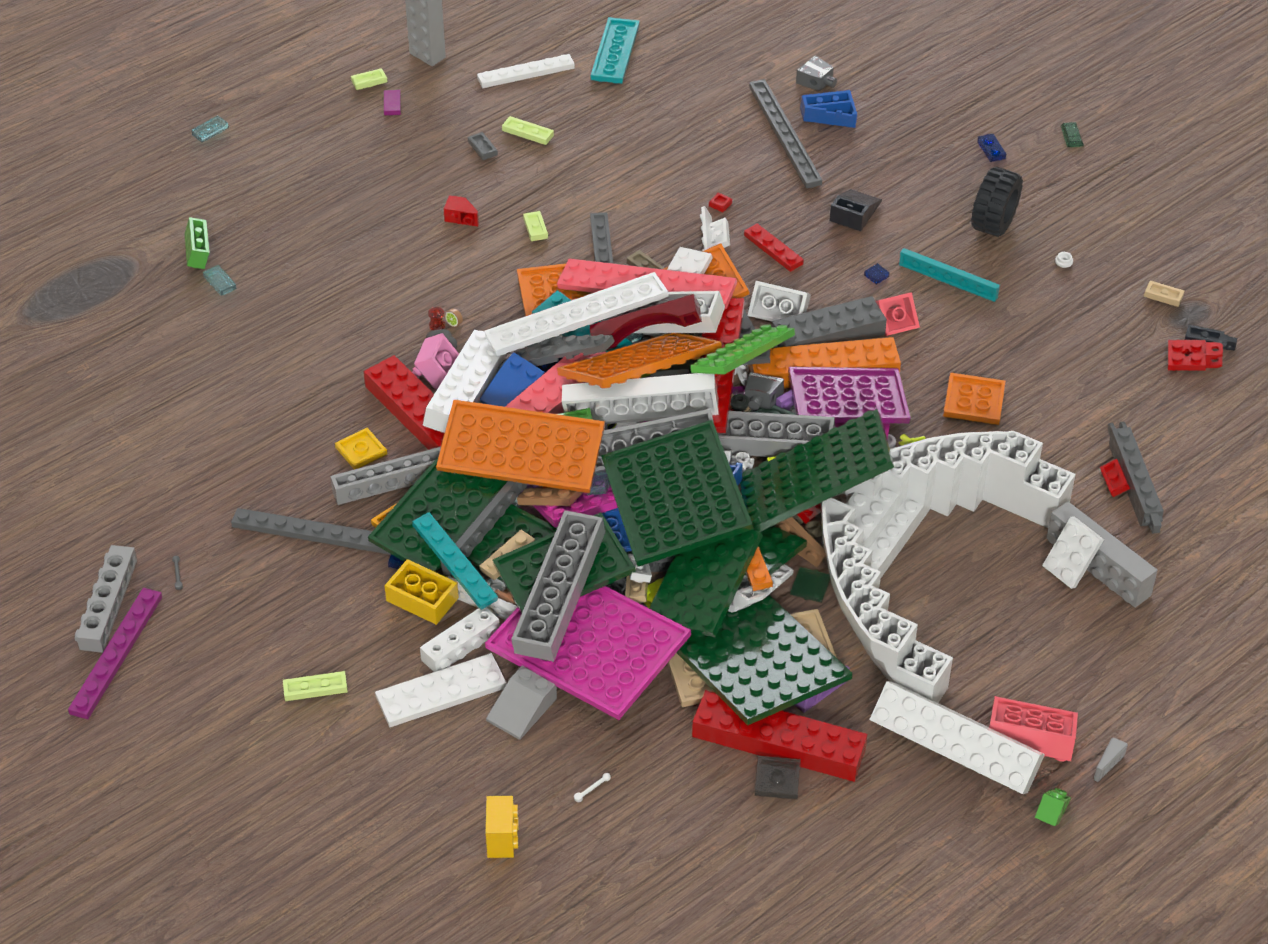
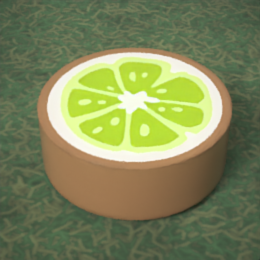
[445,308,463,327]

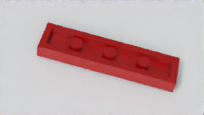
[744,223,804,272]

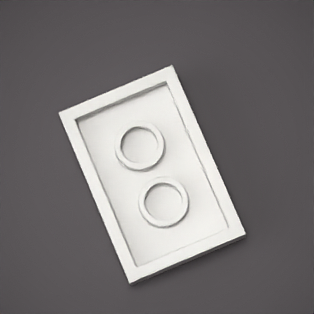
[1042,517,1104,589]

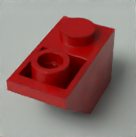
[444,195,479,227]

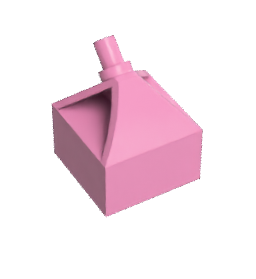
[412,333,459,389]

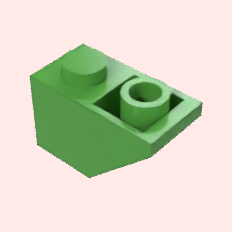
[1035,788,1071,826]

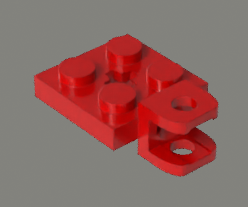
[1168,340,1223,371]

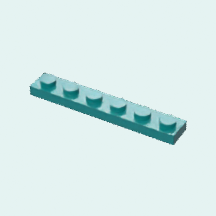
[899,248,1000,302]
[412,512,498,610]

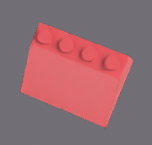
[989,696,1078,761]

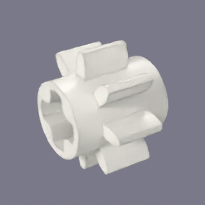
[731,452,754,473]

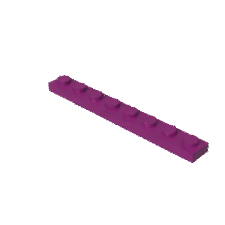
[68,588,162,720]

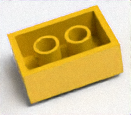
[385,559,459,625]

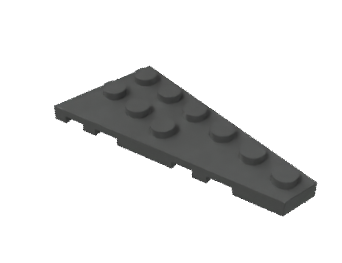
[498,334,615,370]

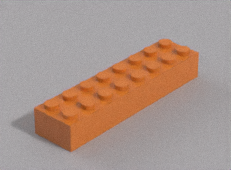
[748,337,901,389]

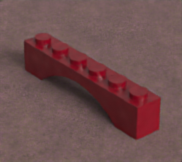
[590,294,702,350]

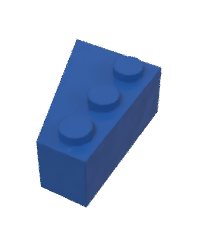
[800,90,857,128]

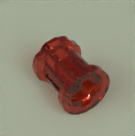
[428,307,445,331]

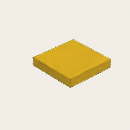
[335,428,387,470]

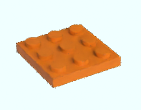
[943,373,1006,425]

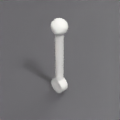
[574,773,611,802]

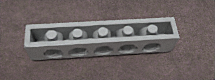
[330,447,441,505]
[75,545,137,653]

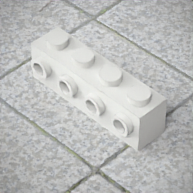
[420,608,500,672]

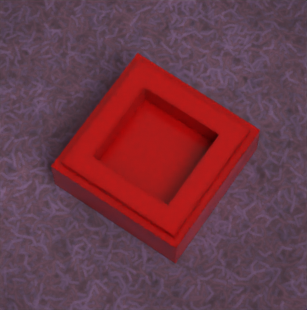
[709,193,732,212]

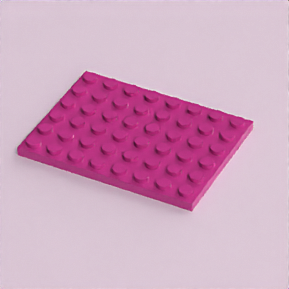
[485,586,691,720]

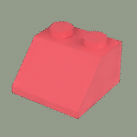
[876,292,920,336]

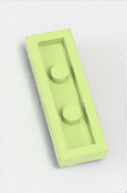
[502,116,554,145]
[283,671,348,701]

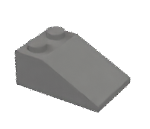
[486,666,557,740]

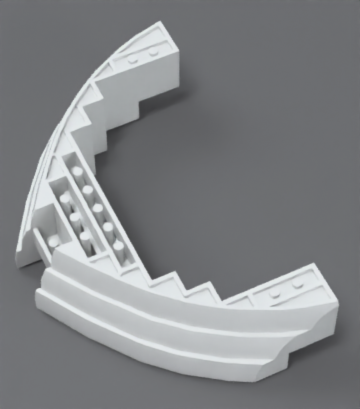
[821,431,1076,703]

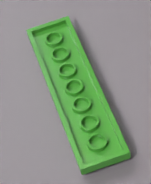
[690,325,795,374]

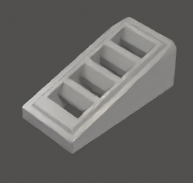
[1094,738,1128,782]

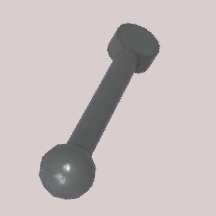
[172,555,183,590]

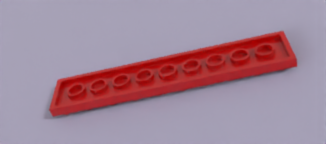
[700,298,745,433]

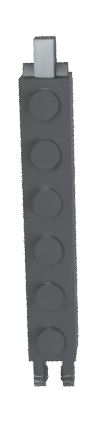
[1108,421,1164,534]

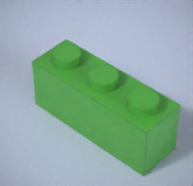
[184,217,209,269]

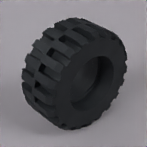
[971,167,1023,237]

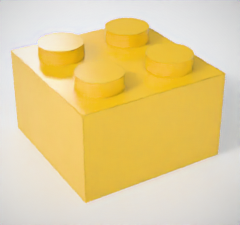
[486,796,519,858]

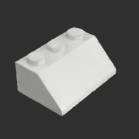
[748,281,811,321]

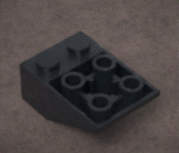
[829,189,882,231]

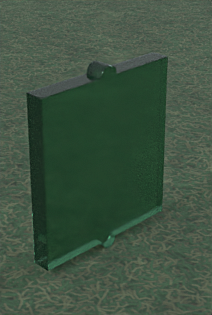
[790,567,831,603]

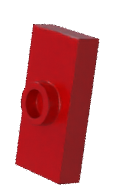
[1100,459,1131,497]

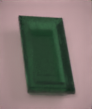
[1061,122,1084,147]

